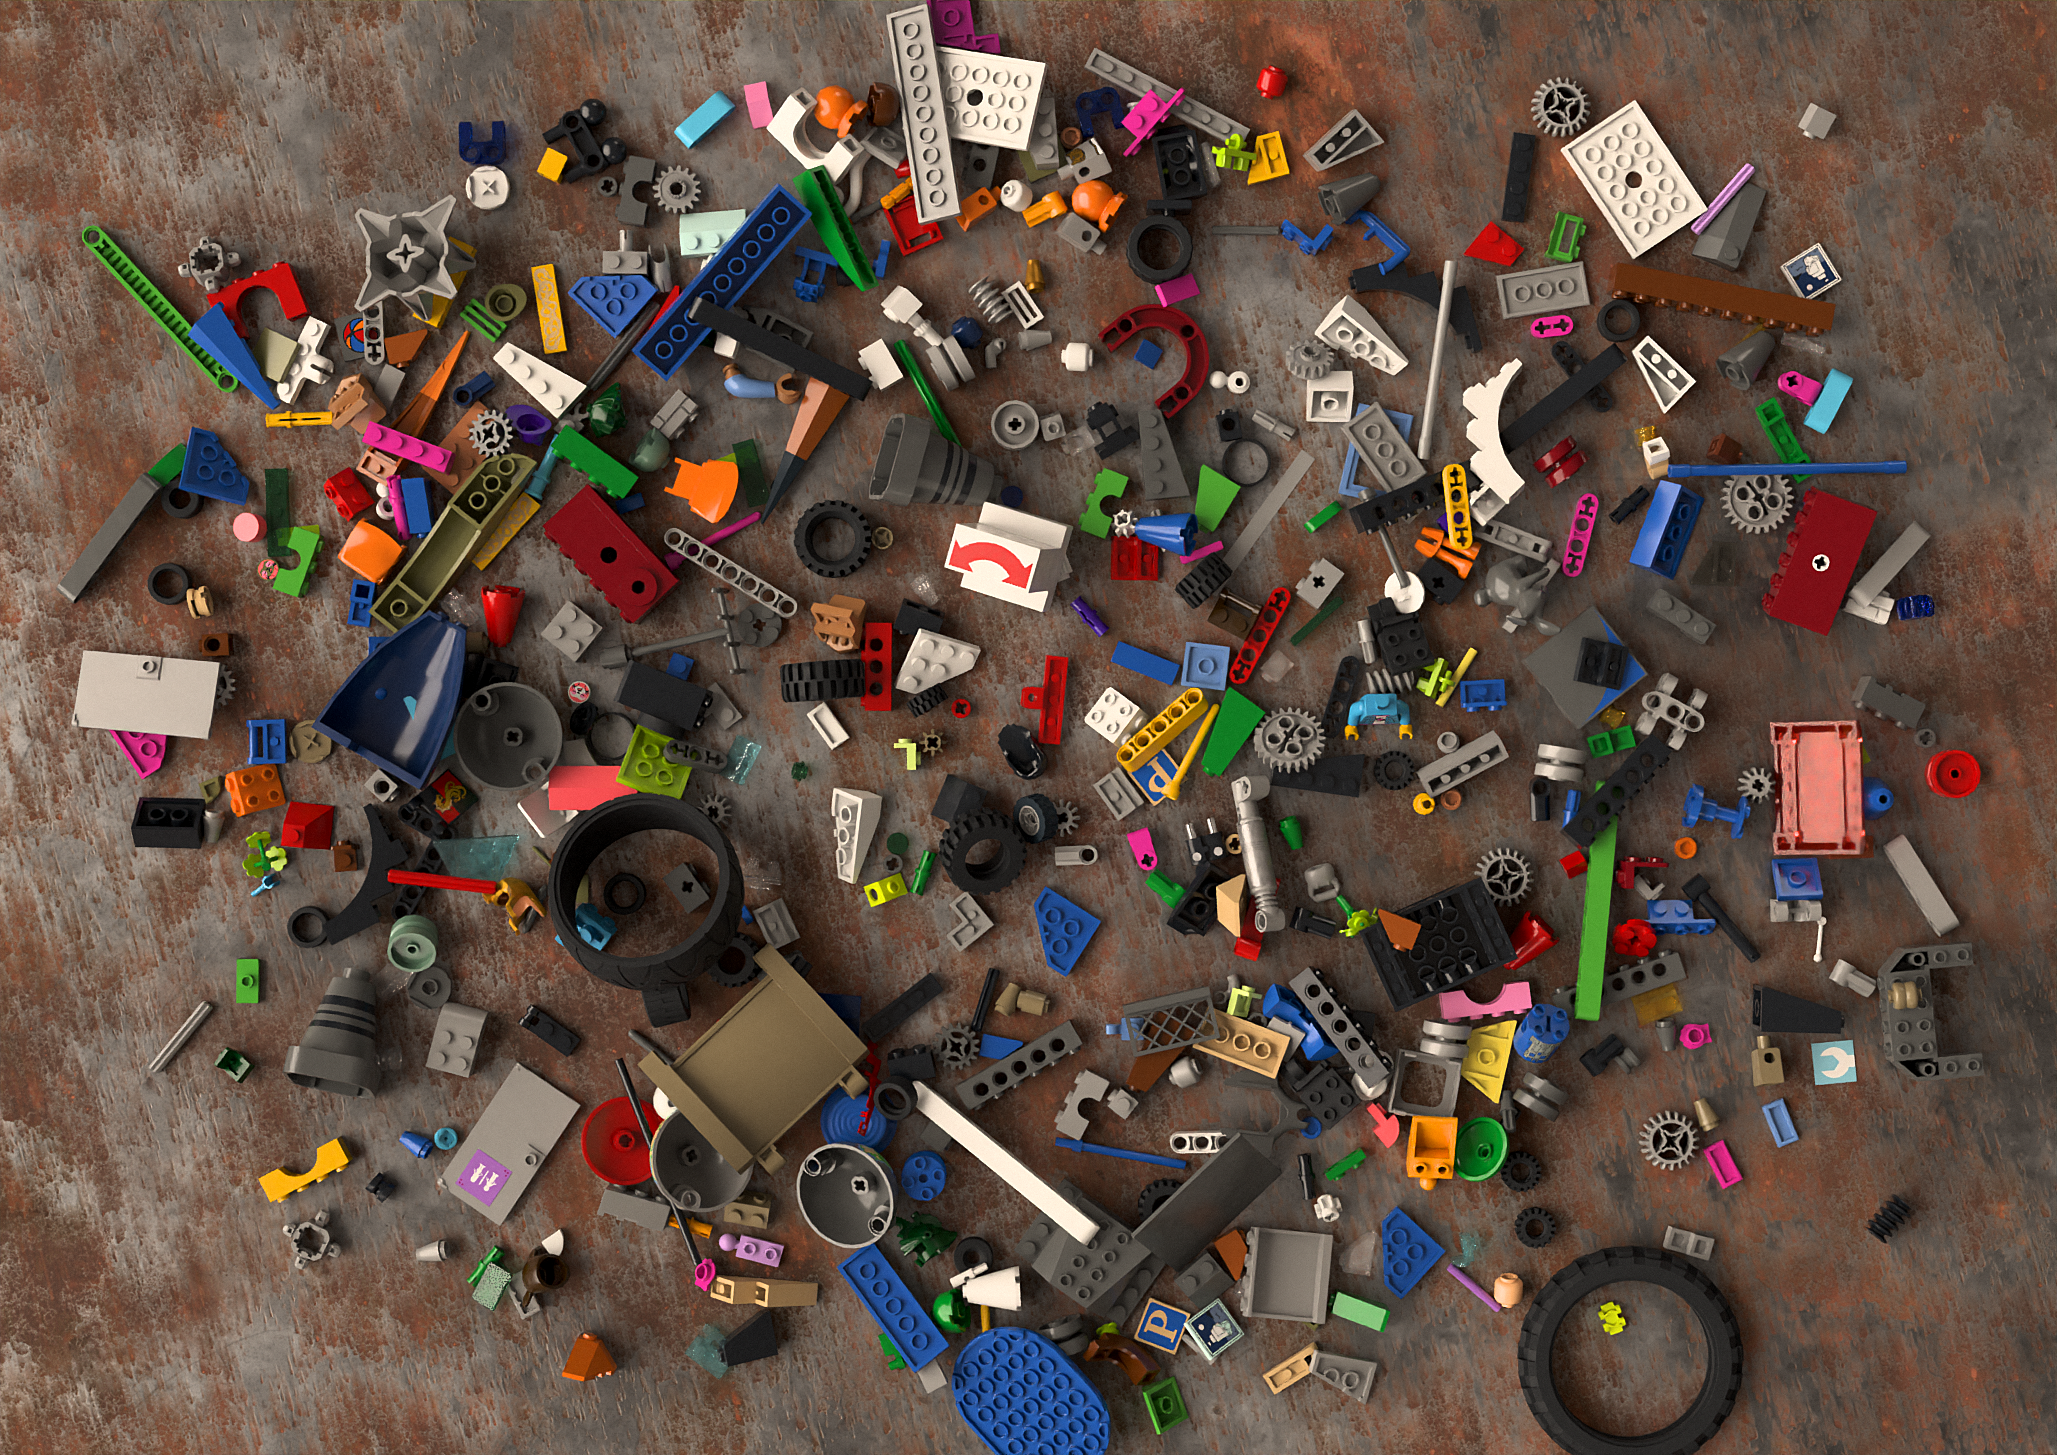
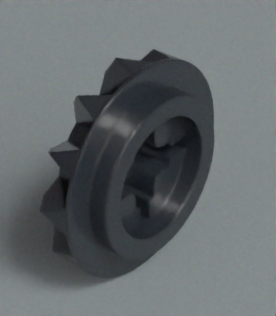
[570,702,599,736]

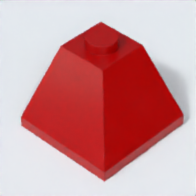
[281,801,335,850]

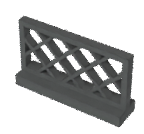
[1122,985,1220,1057]

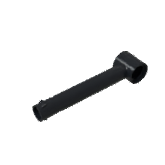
[1681,873,1761,963]

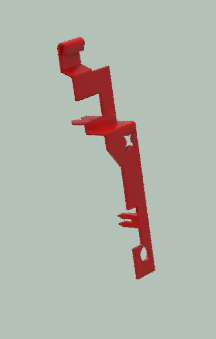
[858,1040,882,1137]

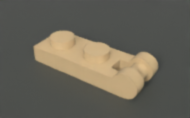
[1262,1342,1318,1395]

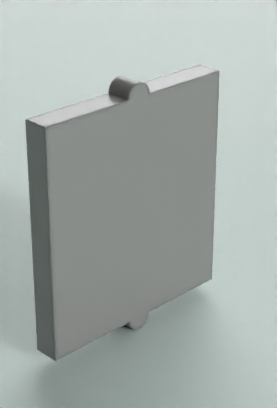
[1266,1015,1306,1063]

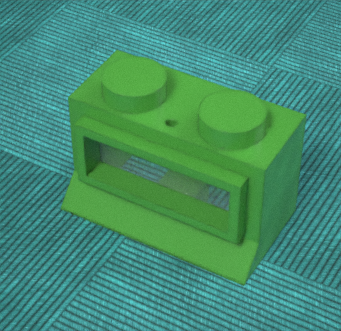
[1544,211,1586,263]

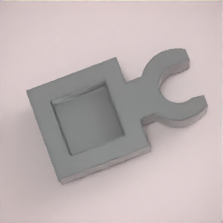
[553,403,589,434]

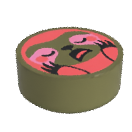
[257,559,280,581]

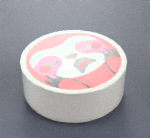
[568,681,591,703]

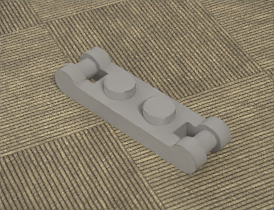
[1472,519,1553,564]

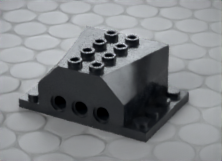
[1359,876,1518,1012]

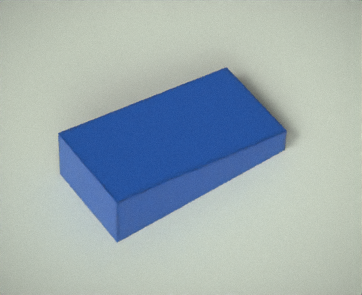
[615,492,646,515]

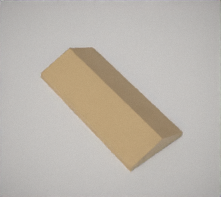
[1193,1007,1290,1079]

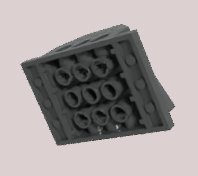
[1014,1178,1166,1326]

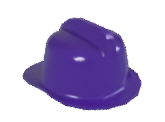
[505,405,552,446]

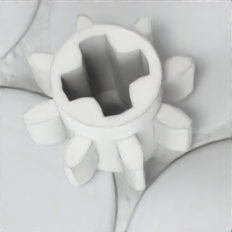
[1111,510,1138,538]
[1314,1194,1343,1222]

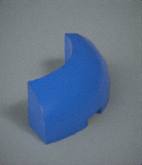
[1263,983,1340,1061]

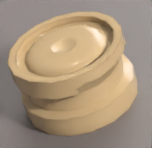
[187,586,214,619]

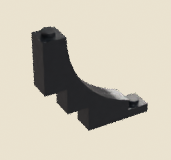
[1347,260,1482,354]

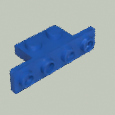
[1645,900,1716,935]

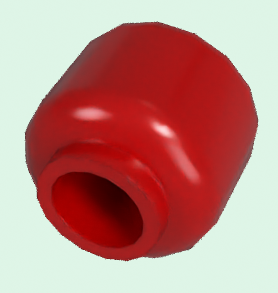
[1256,65,1288,100]

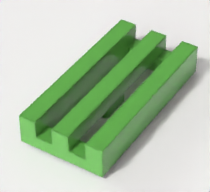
[459,298,508,343]

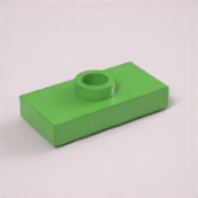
[236,959,260,1003]

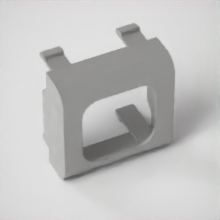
[1387,1048,1463,1117]

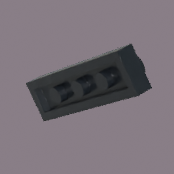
[1501,132,1536,223]
[860,972,944,1043]

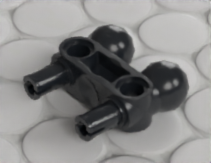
[542,98,628,184]

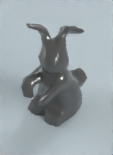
[1474,555,1561,636]

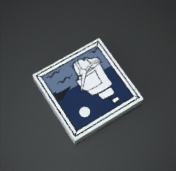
[1780,243,1842,299]

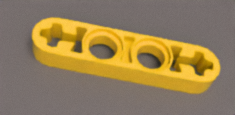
[1443,464,1472,550]

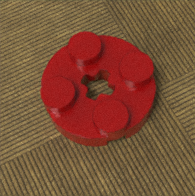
[1611,919,1657,957]

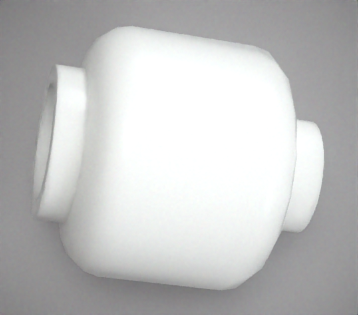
[1000,180,1033,212]
[1061,343,1094,371]

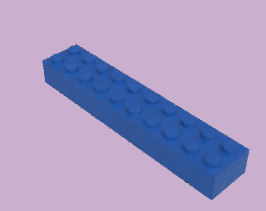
[632,183,812,381]

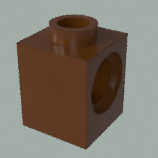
[199,633,234,657]

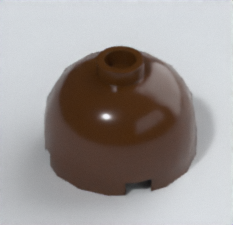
[867,82,901,127]

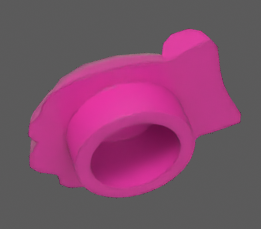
[1679,1023,1712,1049]
[695,1258,716,1291]

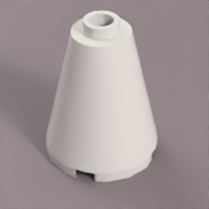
[963,1266,1021,1311]

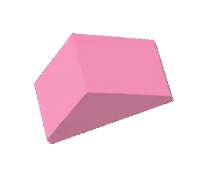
[744,81,773,129]

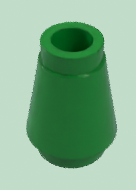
[1279,815,1304,850]

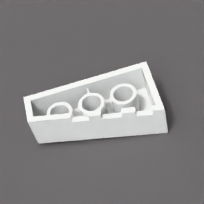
[493,342,590,420]

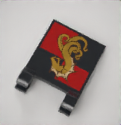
[405,769,479,839]

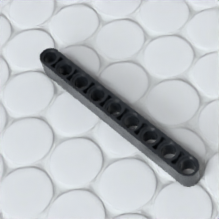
[687,296,873,402]

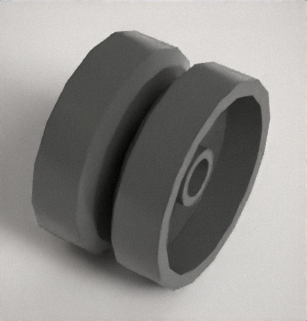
[1512,1071,1570,1122]
[1035,1314,1090,1356]

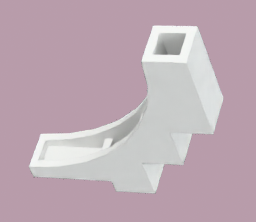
[1463,358,1525,505]

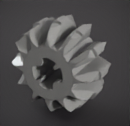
[1737,767,1776,804]
[696,794,733,828]
[1052,799,1080,837]

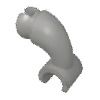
[1214,974,1241,1004]

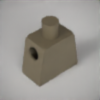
[1751,1036,1784,1087]

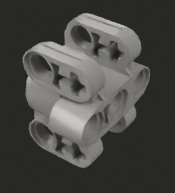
[1634,673,1708,750]

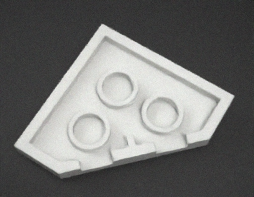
[894,628,981,694]

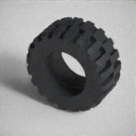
[780,659,866,703]
[939,807,1027,896]

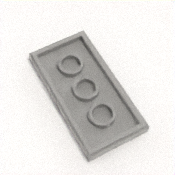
[1496,261,1590,320]
[1341,402,1427,493]

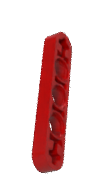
[1229,587,1291,684]

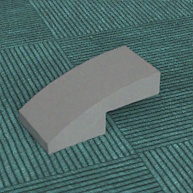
[374,364,407,414]
[1662,1225,1715,1261]

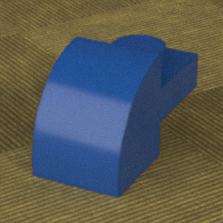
[347,579,378,628]

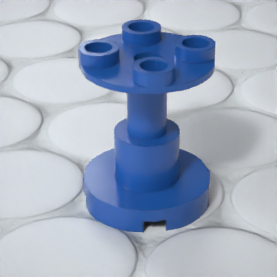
[1682,783,1751,839]
[901,1150,947,1201]

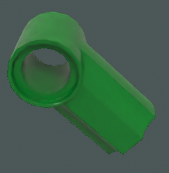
[1145,868,1186,909]

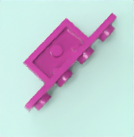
[1121,87,1186,157]

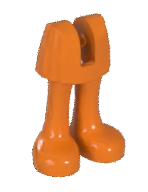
[1414,526,1482,581]

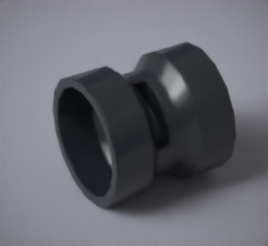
[365,1172,396,1203]

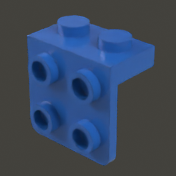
[1280,219,1334,256]

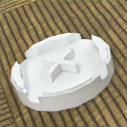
[466,166,511,210]

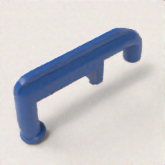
[1345,210,1410,275]

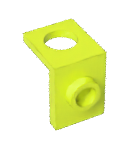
[864,873,908,907]

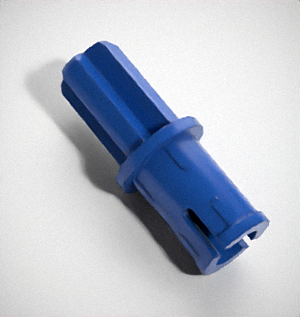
[1561,789,1581,830]

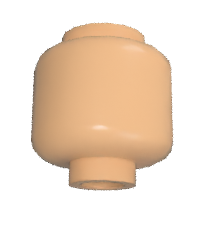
[1494,1273,1523,1308]

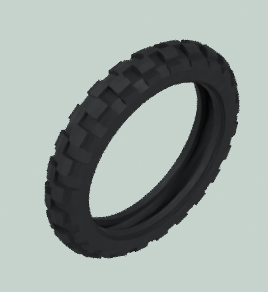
[1517,1246,1744,1455]

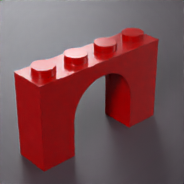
[206,261,312,341]

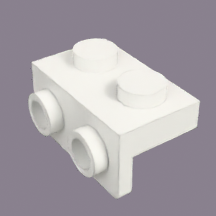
[1468,482,1507,527]

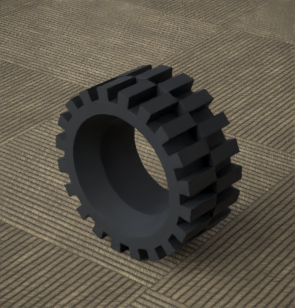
[794,500,872,578]

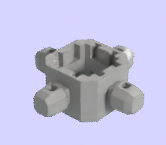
[178,236,241,294]
[283,1210,343,1270]

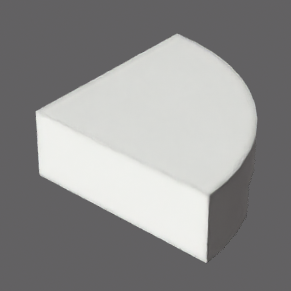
[542,1229,564,1256]

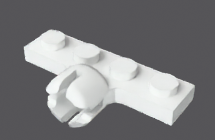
[273,316,334,405]

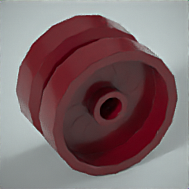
[1532,434,1590,489]

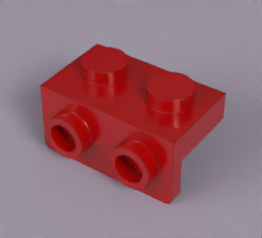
[323,467,375,522]

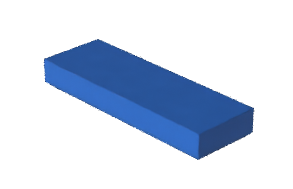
[1111,641,1180,686]

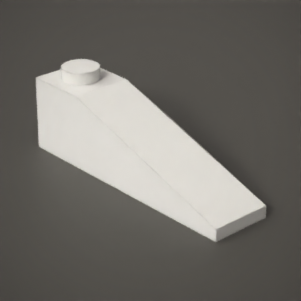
[1314,295,1409,375]
[831,787,882,884]

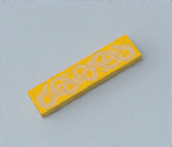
[531,264,568,355]
[471,492,542,571]

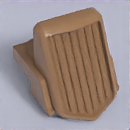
[328,372,387,434]
[810,595,867,654]

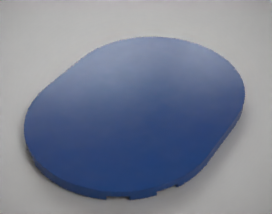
[951,1327,1111,1455]

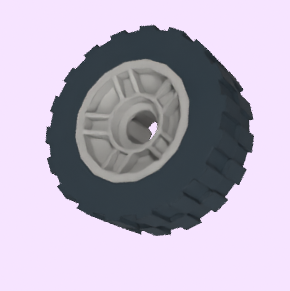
[1013,793,1058,844]

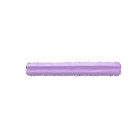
[1691,163,1755,235]

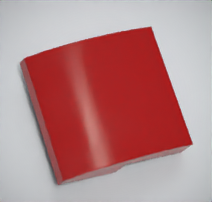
[1111,536,1158,581]

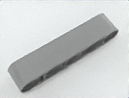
[1847,520,1931,609]
[1883,834,1960,937]

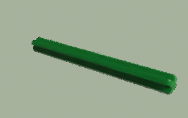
[894,339,962,447]

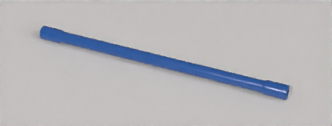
[1667,460,1907,478]

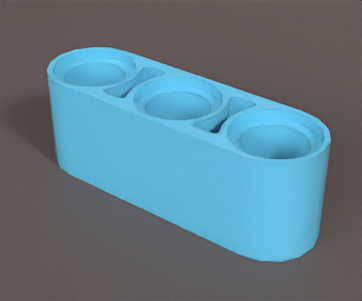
[674,90,736,149]
[1803,368,1853,434]

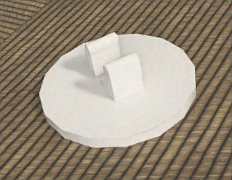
[1385,570,1425,614]

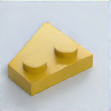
[1247,131,1290,185]

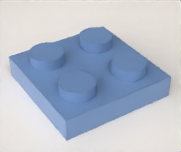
[1181,642,1230,691]

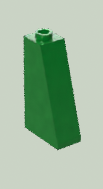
[1200,687,1266,778]

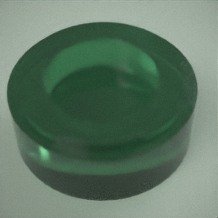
[887,832,909,855]

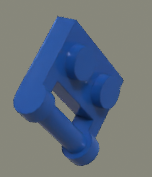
[246,719,288,764]

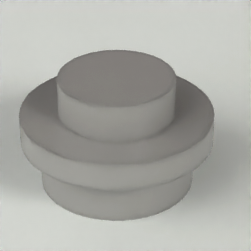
[1437,732,1460,753]

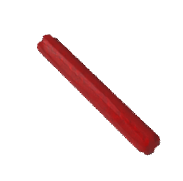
[388,869,497,894]

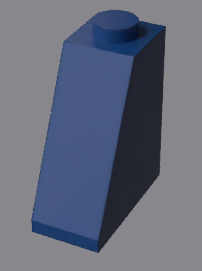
[401,477,435,538]

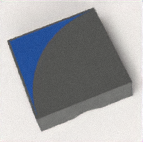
[1521,605,1648,729]

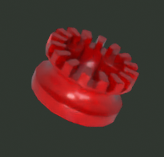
[951,699,971,718]

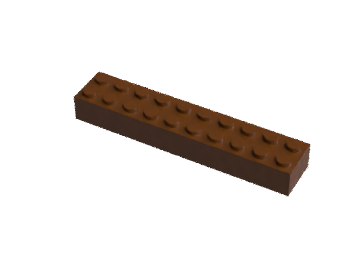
[1606,262,1836,338]

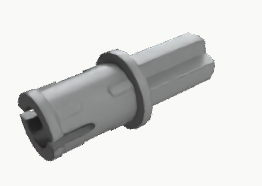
[1252,409,1295,442]
[1357,619,1378,664]

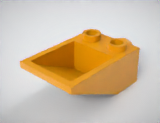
[1406,1115,1458,1190]

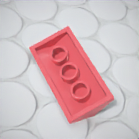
[548,766,639,810]

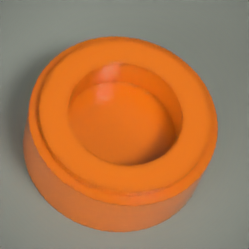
[1674,837,1697,859]

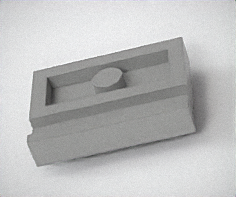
[1093,767,1144,821]
[753,898,800,949]

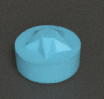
[434,1127,458,1150]

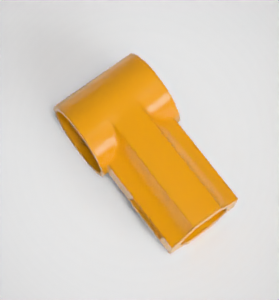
[1021,190,1068,228]

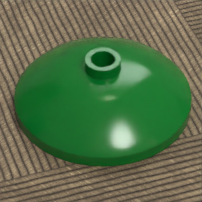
[1453,1117,1509,1182]

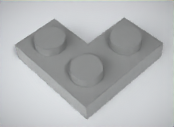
[704,682,743,730]
[946,892,994,952]

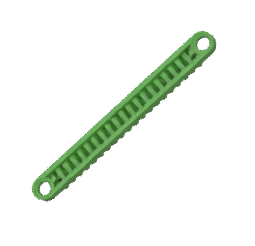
[82,225,240,393]

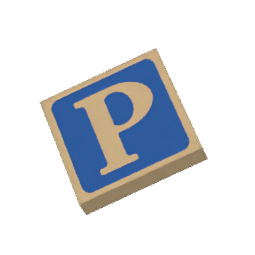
[1127,748,1188,806]
[1134,1297,1191,1355]

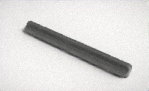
[587,300,662,391]

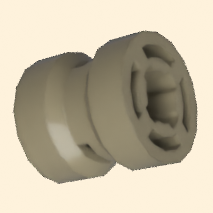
[871,527,894,550]

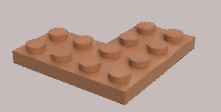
[421,400,499,495]

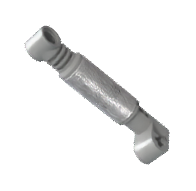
[1231,775,1285,932]

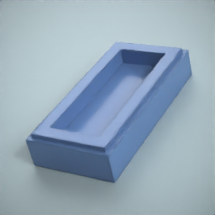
[1761,1098,1799,1148]

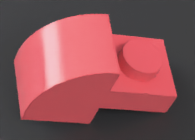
[1365,1101,1399,1148]

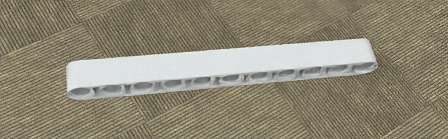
[912,1080,1101,1245]

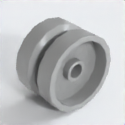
[926,335,976,392]
[991,400,1039,451]
[1534,744,1587,782]
[1420,1019,1472,1058]

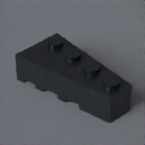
[1270,754,1365,798]

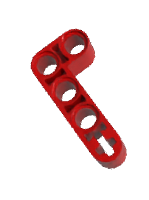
[1233,878,1281,962]

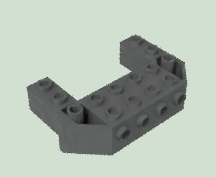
[1877,941,1984,1082]

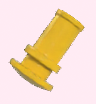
[1413,793,1435,815]

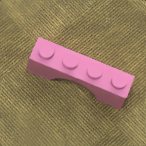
[1439,980,1532,1023]

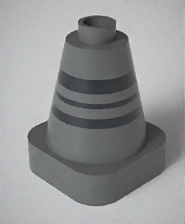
[869,413,1002,507]
[282,968,382,1099]

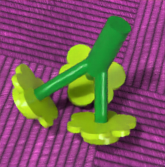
[242,831,288,878]
[1336,895,1379,938]

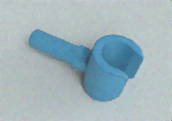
[251,873,280,897]

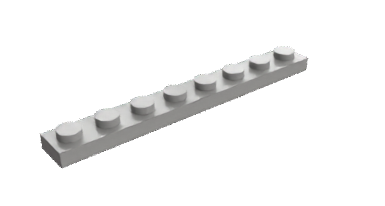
[1084,48,1250,142]

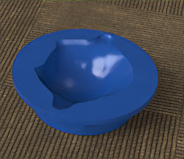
[820,1085,897,1153]

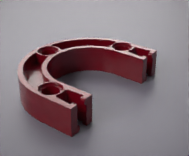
[1097,304,1209,421]

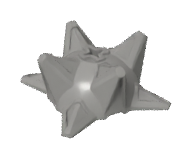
[354,194,476,321]

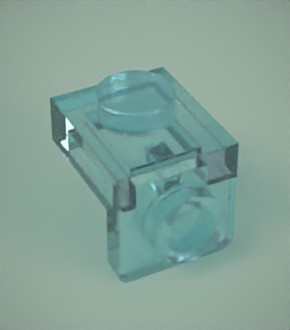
[1450,1232,1476,1267]

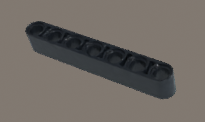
[1499,343,1629,454]

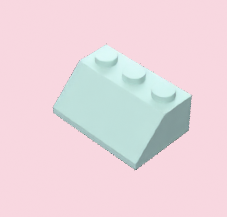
[679,209,746,259]

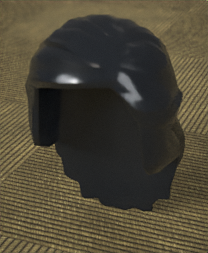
[998,723,1048,780]

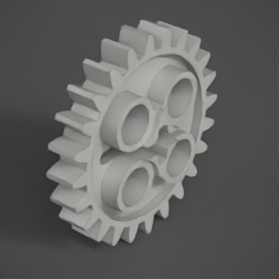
[1720,462,1794,534]
[1254,707,1325,773]

